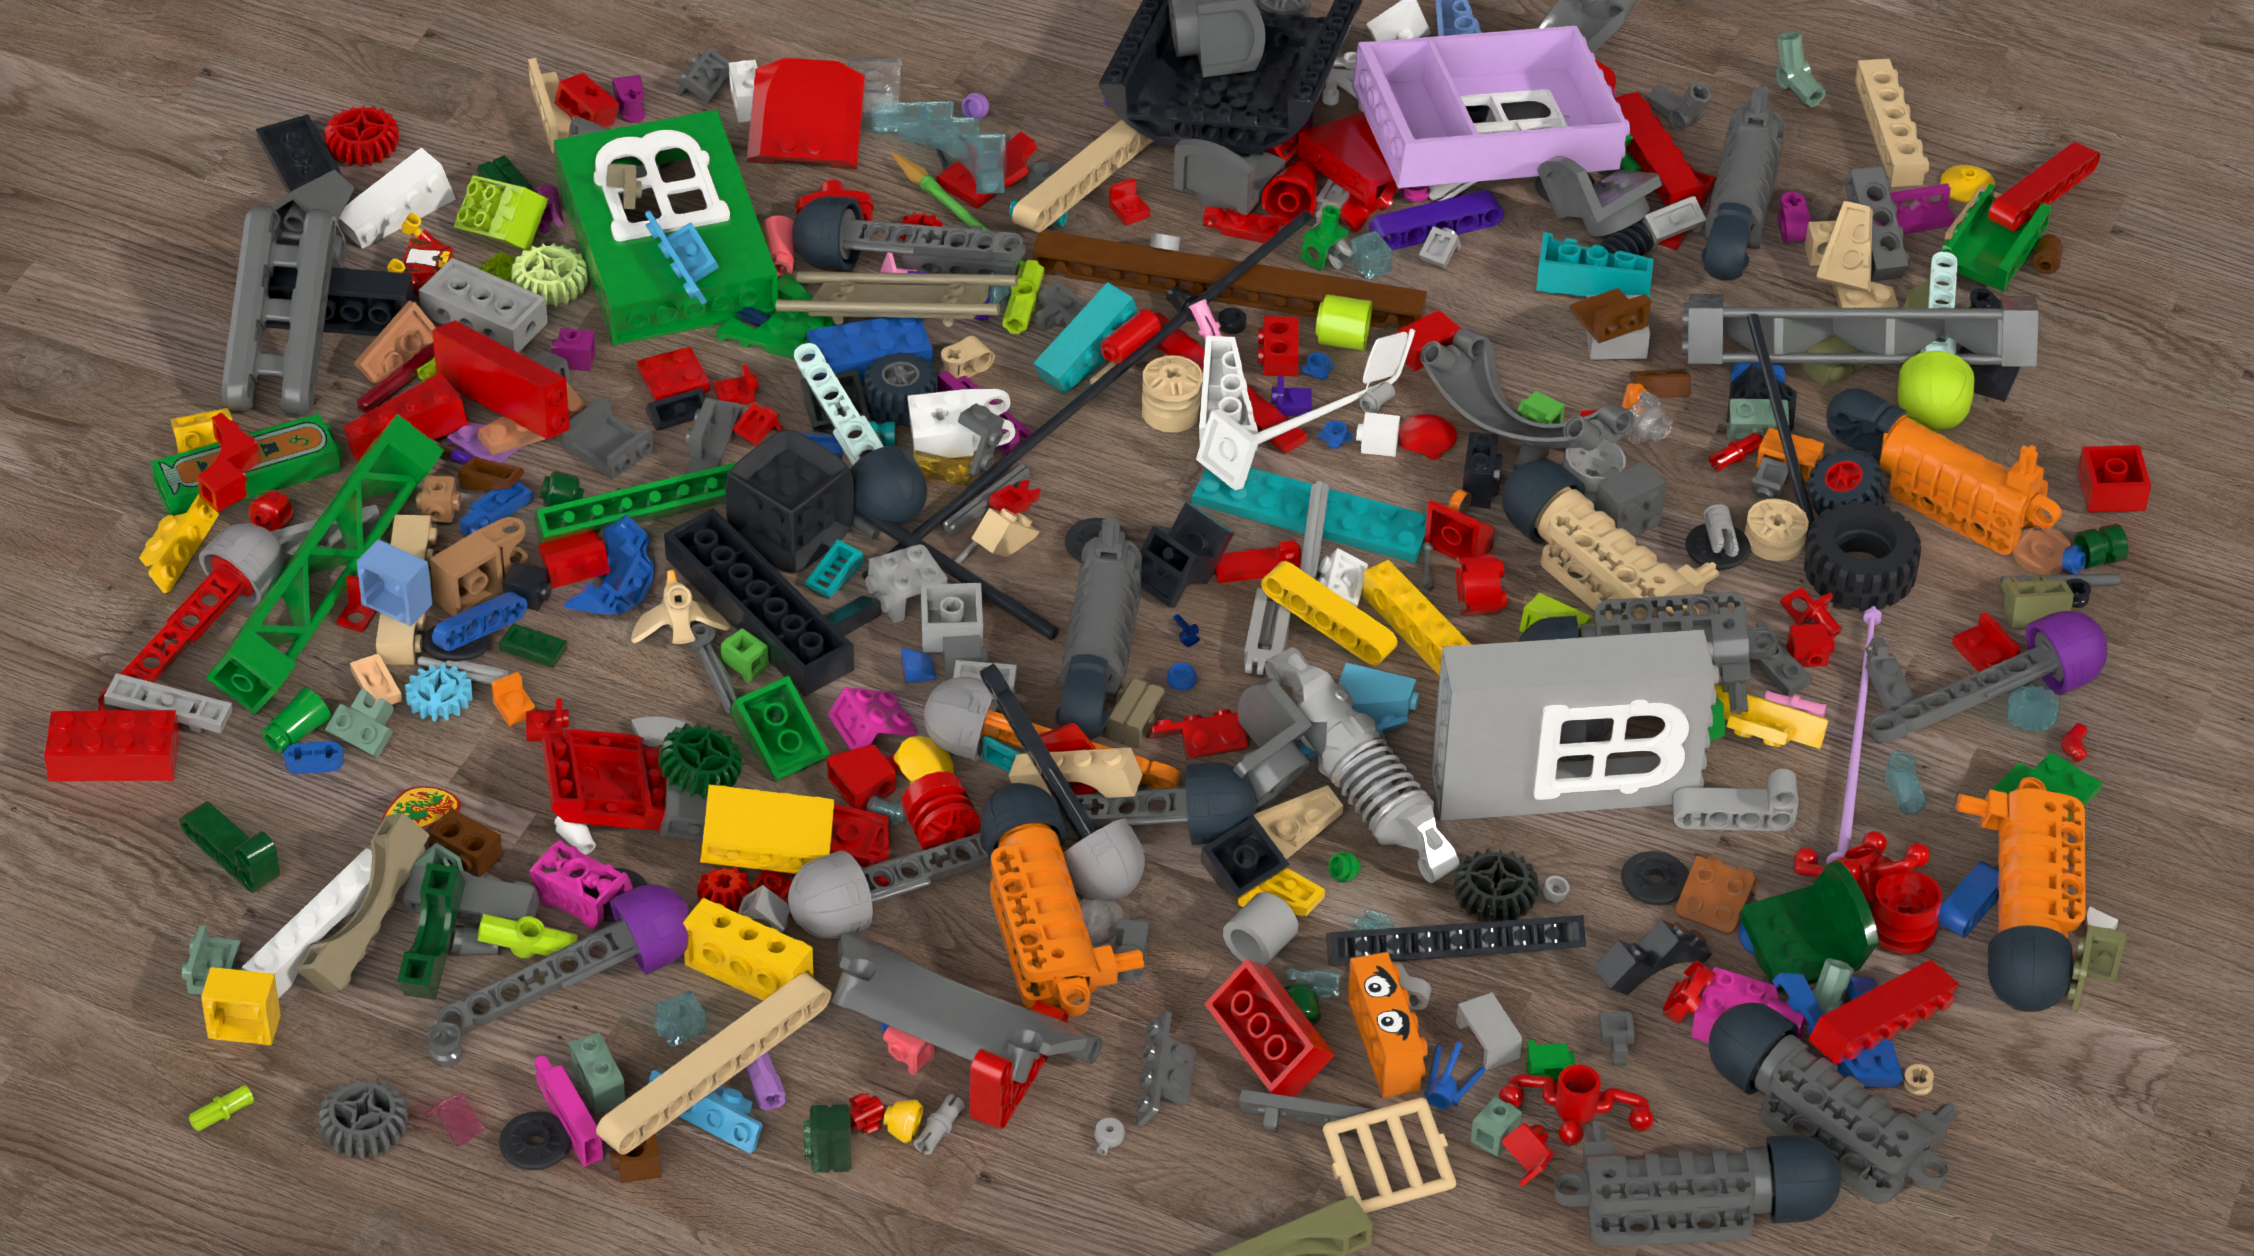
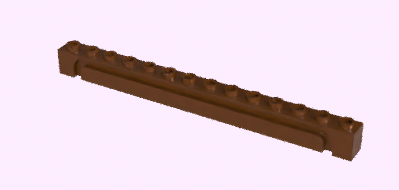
[1032,230,1427,331]

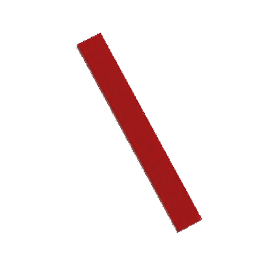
[1154,311,1307,454]

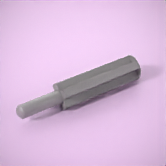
[418,656,509,685]

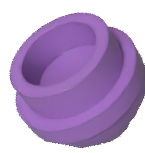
[962,93,990,120]

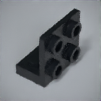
[1726,364,1797,432]

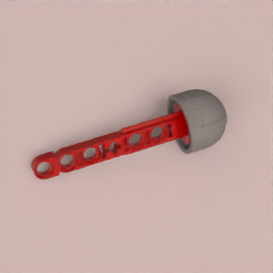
[98,524,284,711]

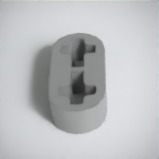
[1150,233,1181,251]

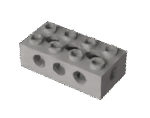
[419,258,548,353]

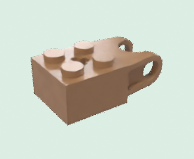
[430,517,528,616]

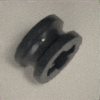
[2066,578,2091,608]

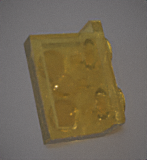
[912,450,976,487]

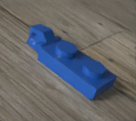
[459,481,534,537]

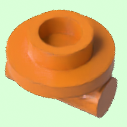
[1621,383,1649,413]

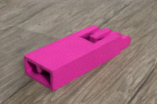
[535,1056,603,1167]

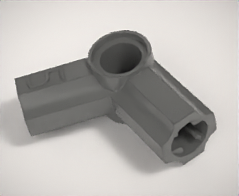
[1647,82,1711,131]

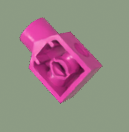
[1691,967,1807,1043]

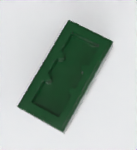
[499,623,567,668]

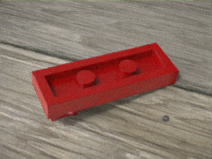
[1214,540,1302,583]

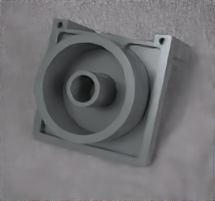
[1168,0,1265,77]
[1173,139,1285,215]
[1537,156,1662,237]
[1233,679,1312,809]

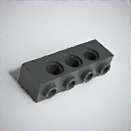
[1844,166,1910,282]
[902,234,1020,275]

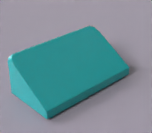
[983,736,1022,773]

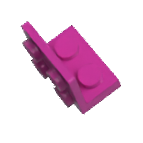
[828,687,918,750]

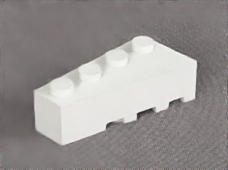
[338,148,456,249]
[1199,336,1258,451]

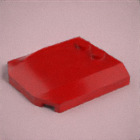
[747,58,866,169]
[542,729,667,830]

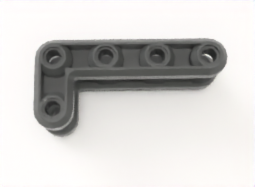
[222,205,346,416]

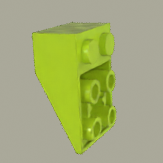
[454,175,548,251]

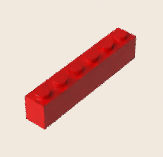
[1614,91,1705,207]
[1808,959,1959,1065]

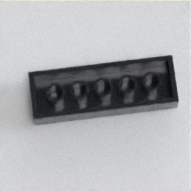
[235,266,415,336]

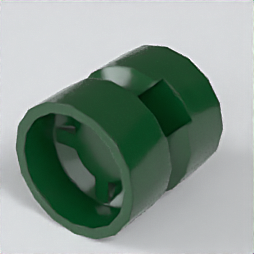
[2074,523,2129,569]

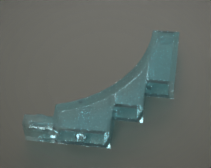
[871,101,1007,194]

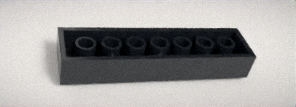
[664,508,854,696]

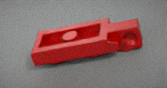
[1203,206,1282,243]

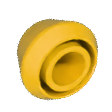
[883,1099,923,1144]

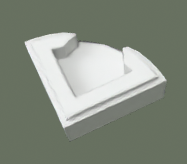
[2085,907,2118,930]

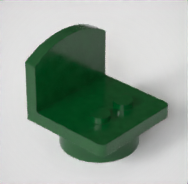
[1739,861,1879,993]

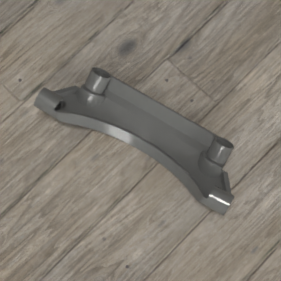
[831,932,1103,1083]

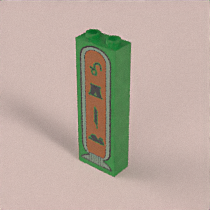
[150,413,343,516]

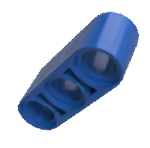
[1938,861,1999,938]

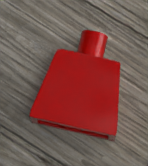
[827,744,901,811]

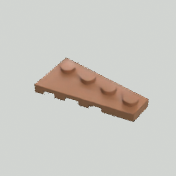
[478,382,588,456]

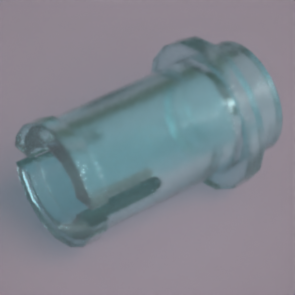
[867,795,907,825]

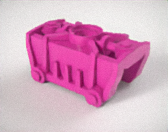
[529,840,633,930]

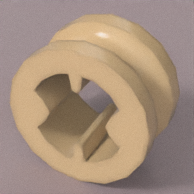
[1904,1064,1934,1096]

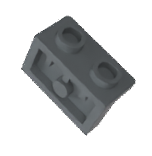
[676,47,732,103]

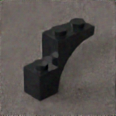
[1594,919,1712,995]

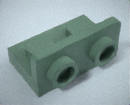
[1727,399,1789,441]

